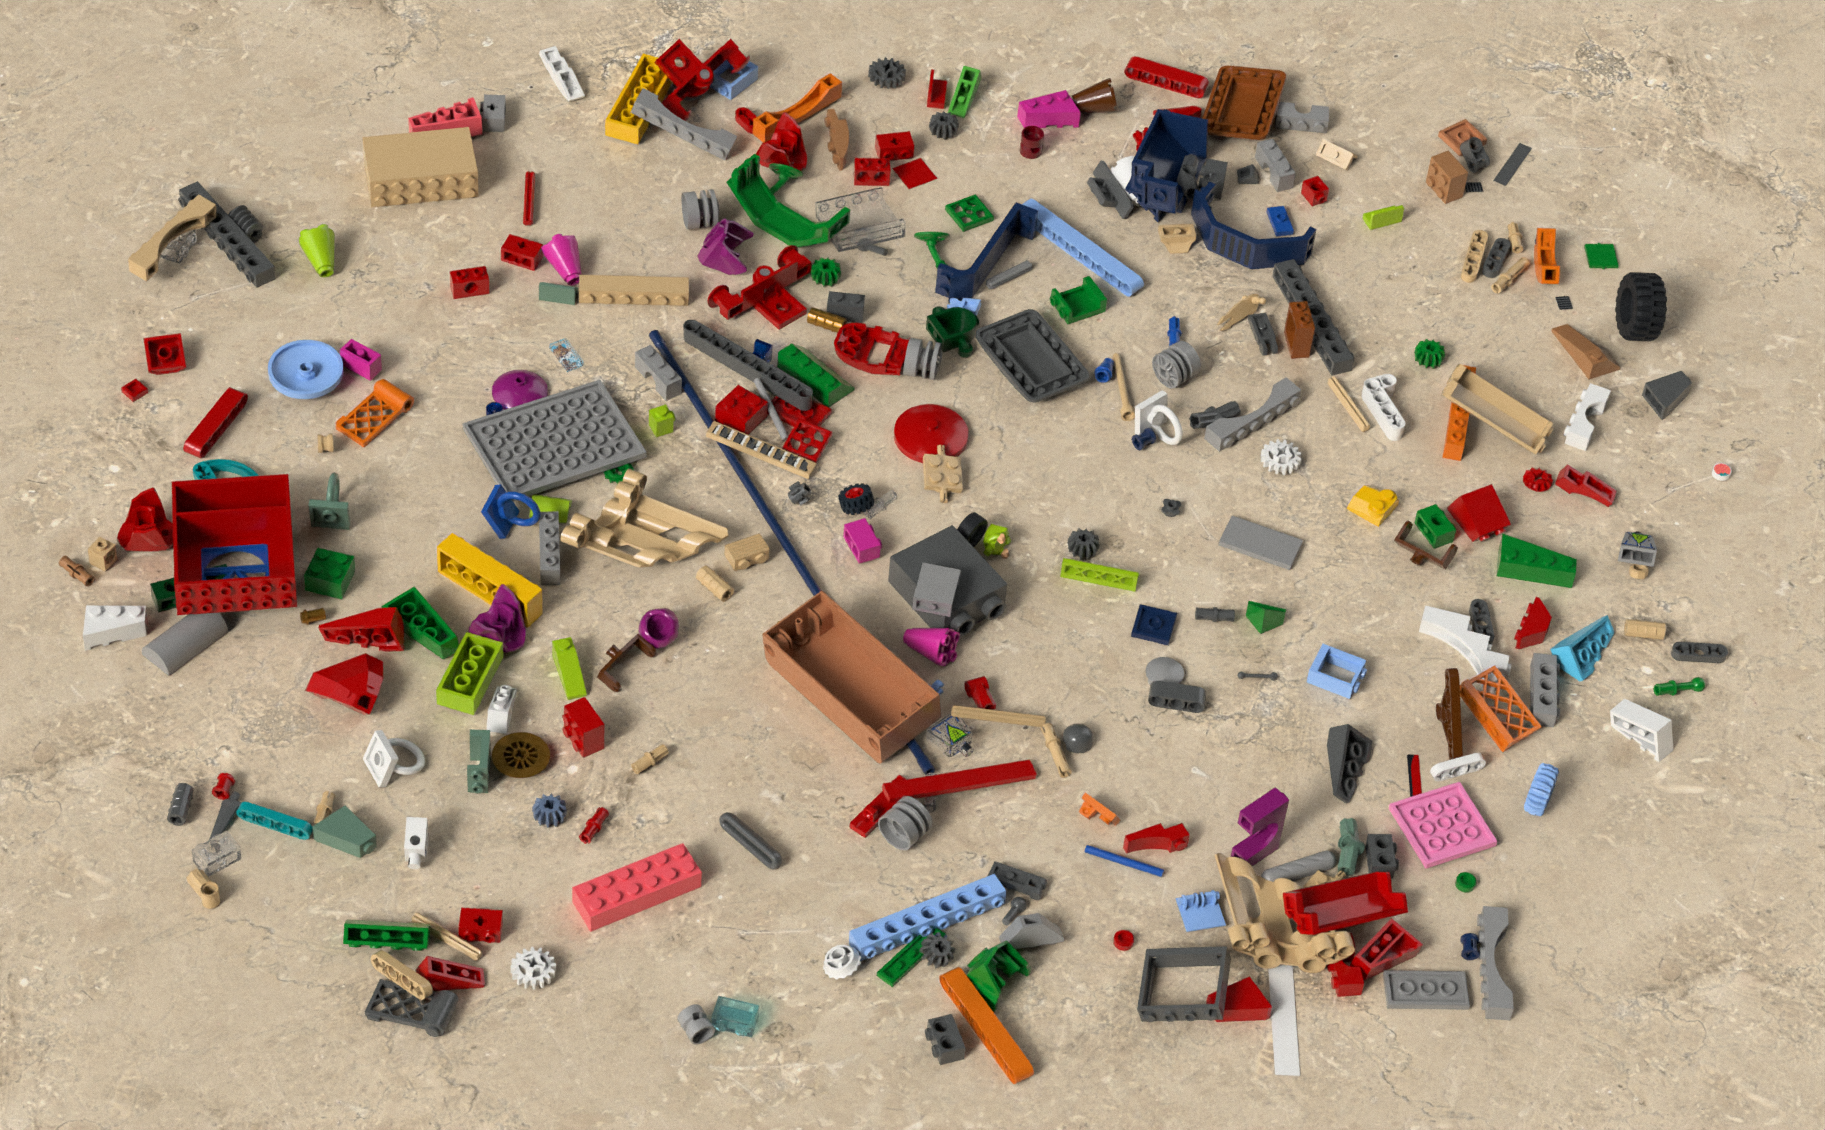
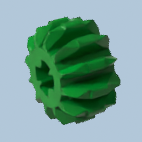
[811,257,841,287]
[1414,339,1445,369]

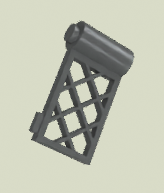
[365,979,459,1037]

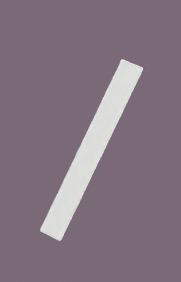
[1268,964,1300,1076]

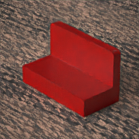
[927,69,947,109]

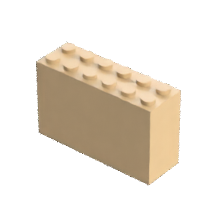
[362,127,478,207]

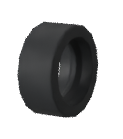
[957,512,988,547]

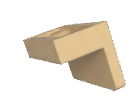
[1316,139,1358,170]

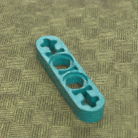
[236,802,313,840]

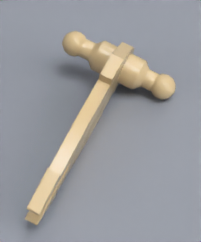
[1217,293,1266,331]

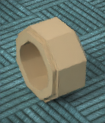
[1629,564,1649,579]

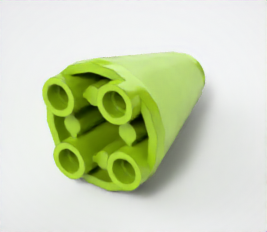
[299,224,335,278]

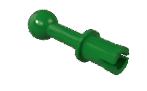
[1653,677,1706,696]

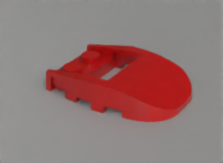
[834,323,910,376]

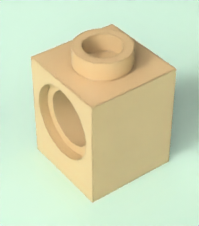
[88,536,117,572]

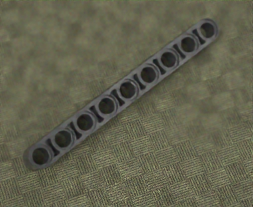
[683,320,813,411]

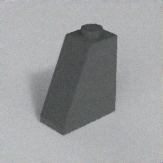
[1642,371,1692,420]

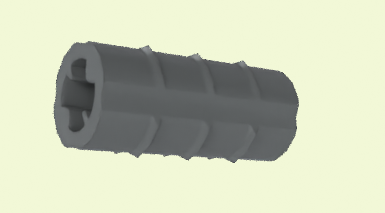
[167,783,194,826]

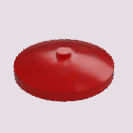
[894,404,968,463]

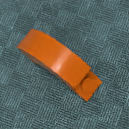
[1534,228,1560,284]

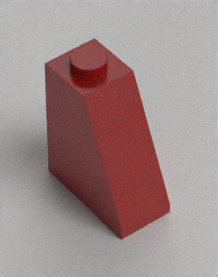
[1206,976,1272,1022]

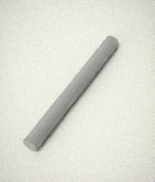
[754,378,788,442]

